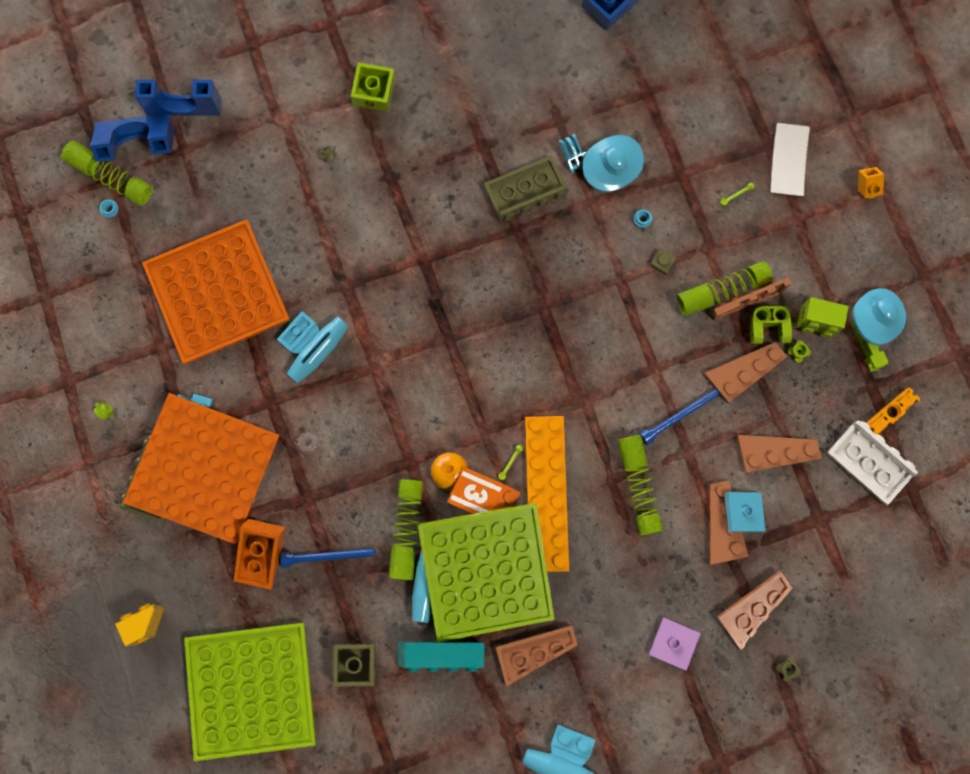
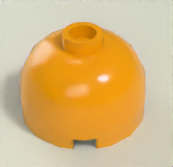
[431,452,469,491]

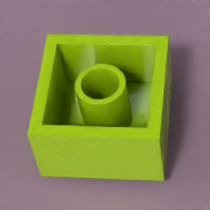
[351,63,396,112]
[797,297,849,338]

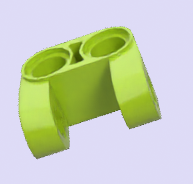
[750,306,792,344]

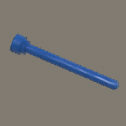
[639,389,719,446]
[281,549,376,568]

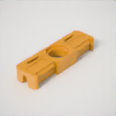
[866,388,920,435]

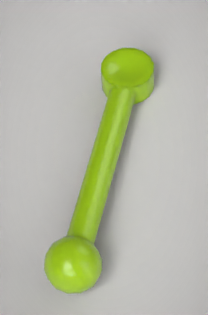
[720,183,754,206]
[498,445,523,480]

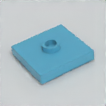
[725,492,765,532]

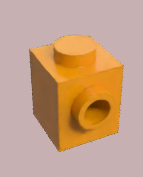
[858,167,884,198]

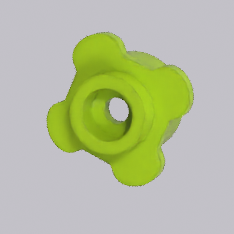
[788,340,811,363]
[94,402,114,420]

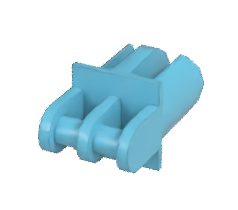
[558,133,585,173]

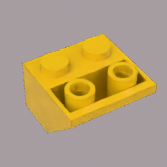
[115,604,164,646]

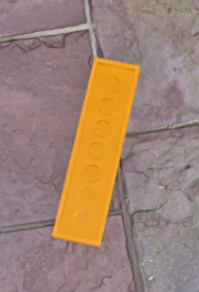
[525,416,569,572]

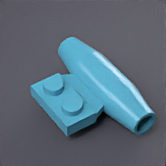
[277,311,349,383]
[412,550,432,623]
[522,725,596,774]

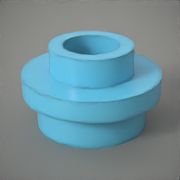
[99,199,119,218]
[633,209,652,228]

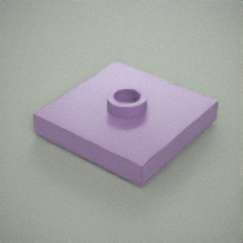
[648,617,701,670]

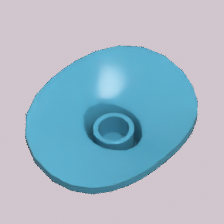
[582,135,644,192]
[853,288,906,345]

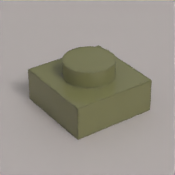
[650,248,676,275]

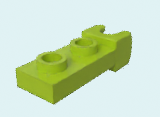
[851,322,889,372]

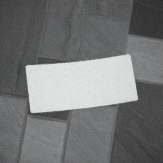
[771,123,810,196]

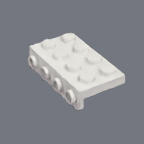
[826,421,918,506]

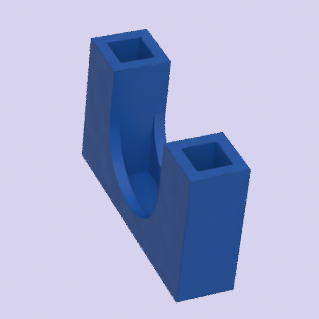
[135,80,221,116]
[90,114,174,162]

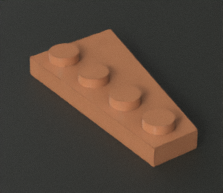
[711,277,792,320]
[703,342,787,404]
[736,435,822,473]
[709,480,748,565]
[717,571,792,650]
[496,626,578,687]

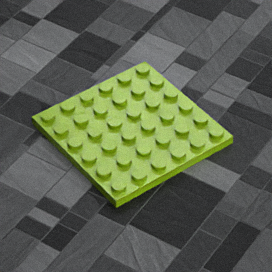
[417,503,555,642]
[184,623,316,761]

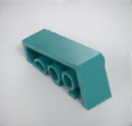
[397,642,484,672]

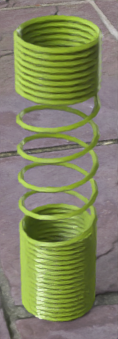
[61,140,153,206]
[677,261,773,317]
[618,435,664,536]
[388,479,424,580]

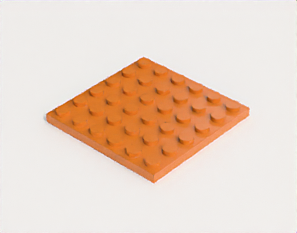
[142,219,290,365]
[123,393,279,544]

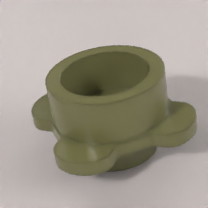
[318,146,337,163]
[777,657,801,682]

